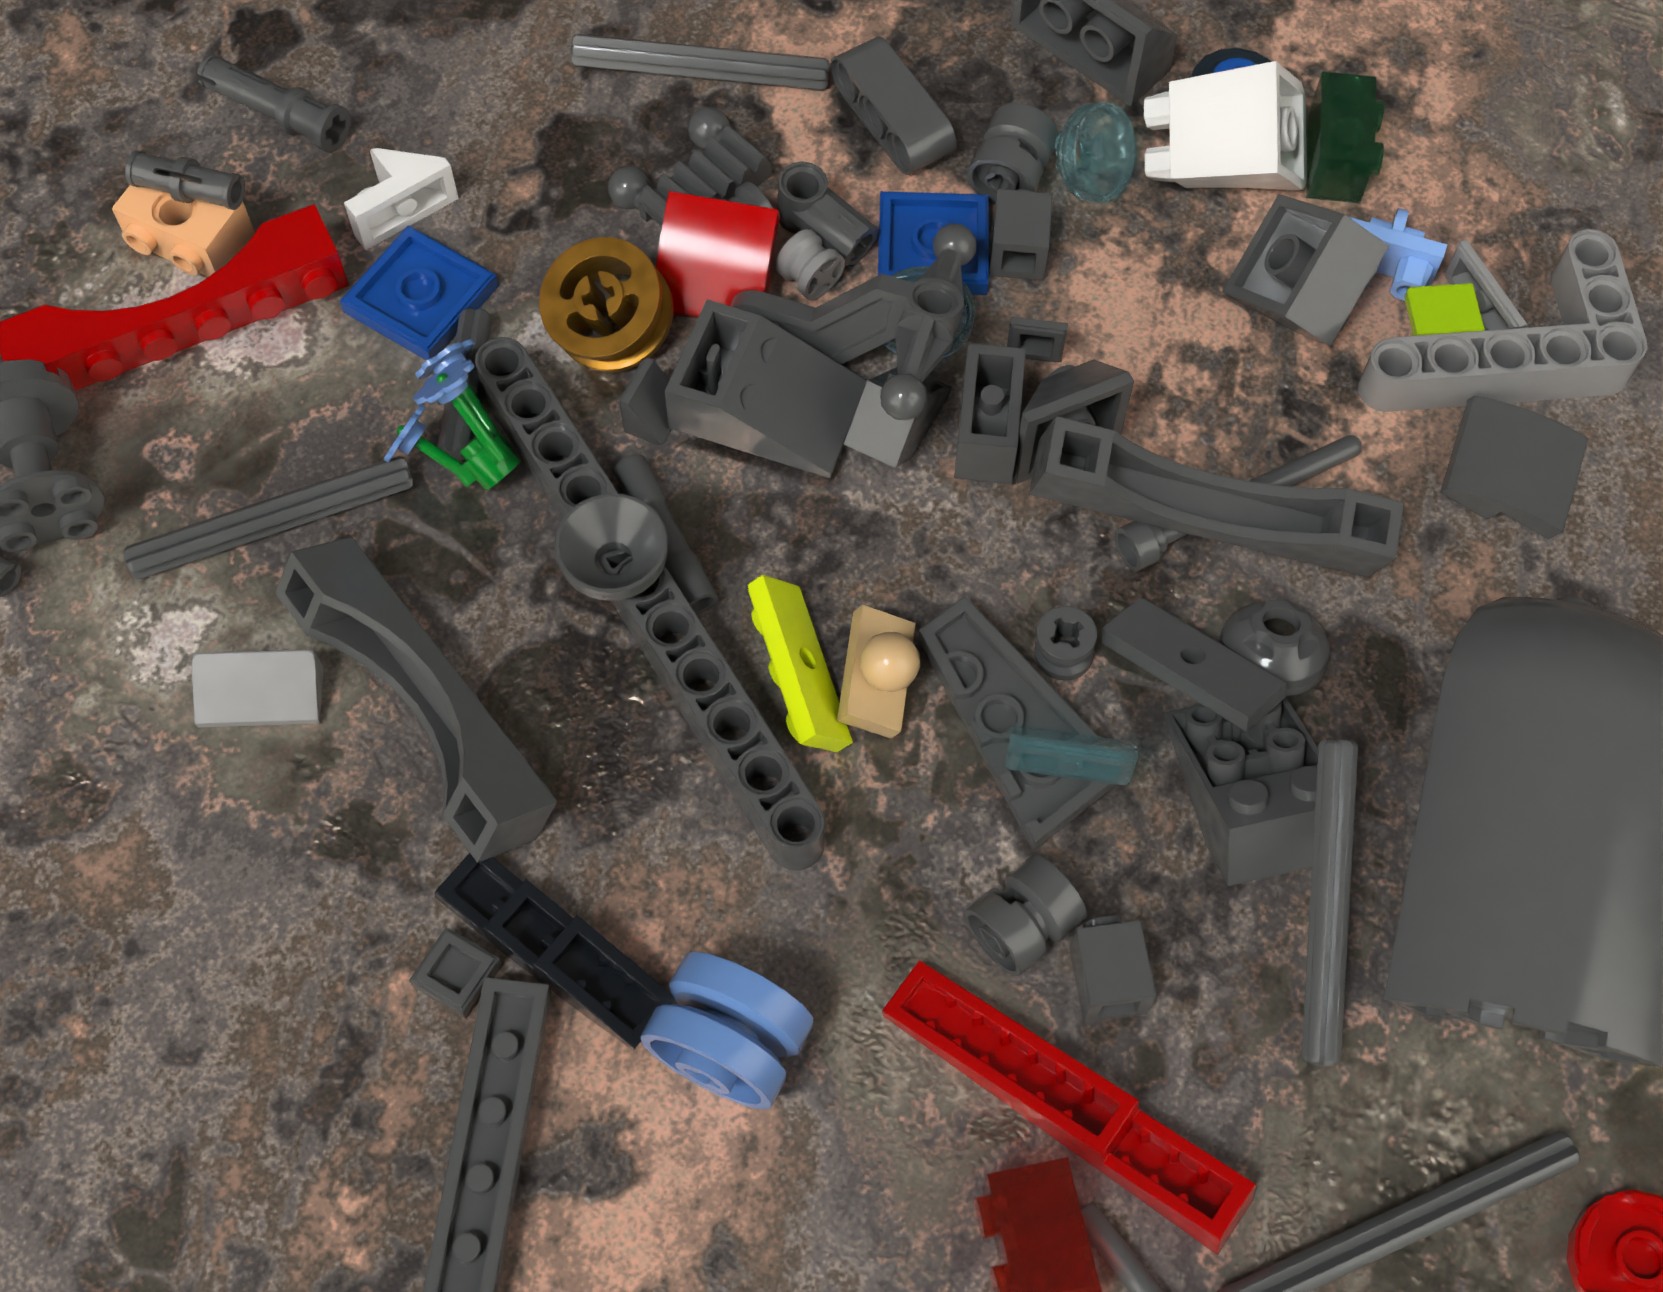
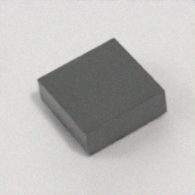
[409,927,502,1019]

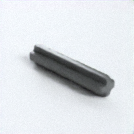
[438,308,492,461]

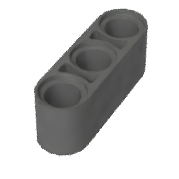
[830,36,957,175]

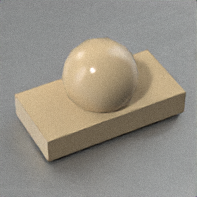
[837,605,920,738]

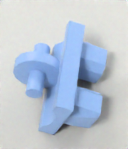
[1349,208,1447,301]

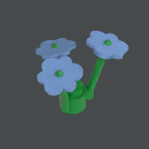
[384,339,521,491]

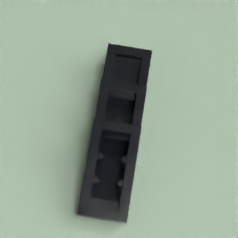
[434,853,675,1051]

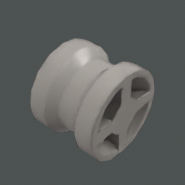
[775,229,845,300]

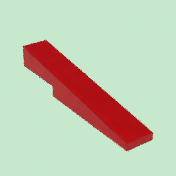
[882,960,1256,1255]

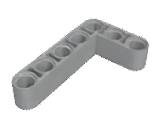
[1358,229,1647,412]

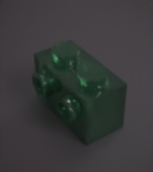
[1306,71,1384,203]

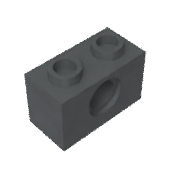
[954,343,1026,484]

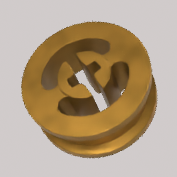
[539,237,674,373]

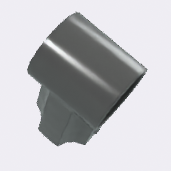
[777,161,878,267]

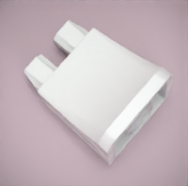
[1144,61,1307,191]

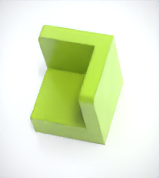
[1404,283,1485,336]

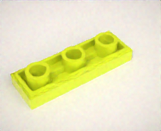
[747,575,853,752]

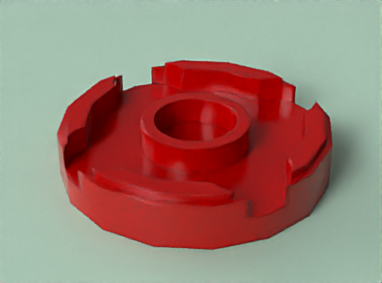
[1566,1189,1663,1292]

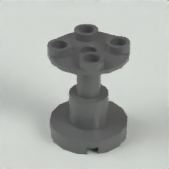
[0,359,105,552]

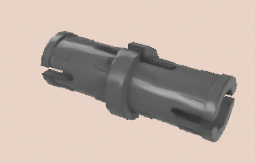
[125,150,245,210]

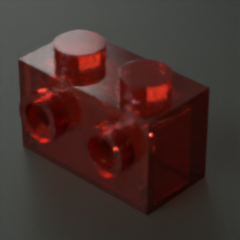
[974,1157,1102,1292]

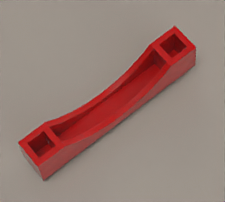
[0,204,349,391]

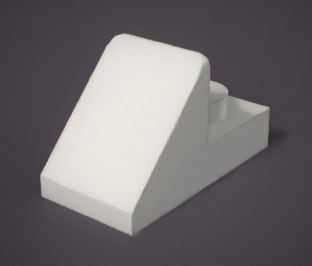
[344,148,458,250]

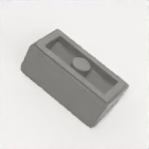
[1445,239,1529,331]
[192,649,324,728]

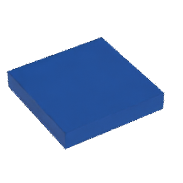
[878,191,989,295]
[340,225,499,361]

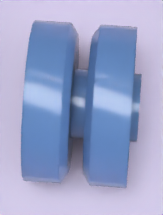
[640,952,813,1110]

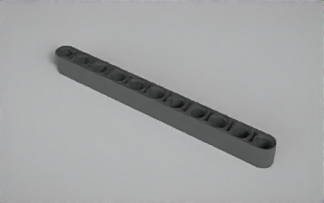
[475,337,824,871]

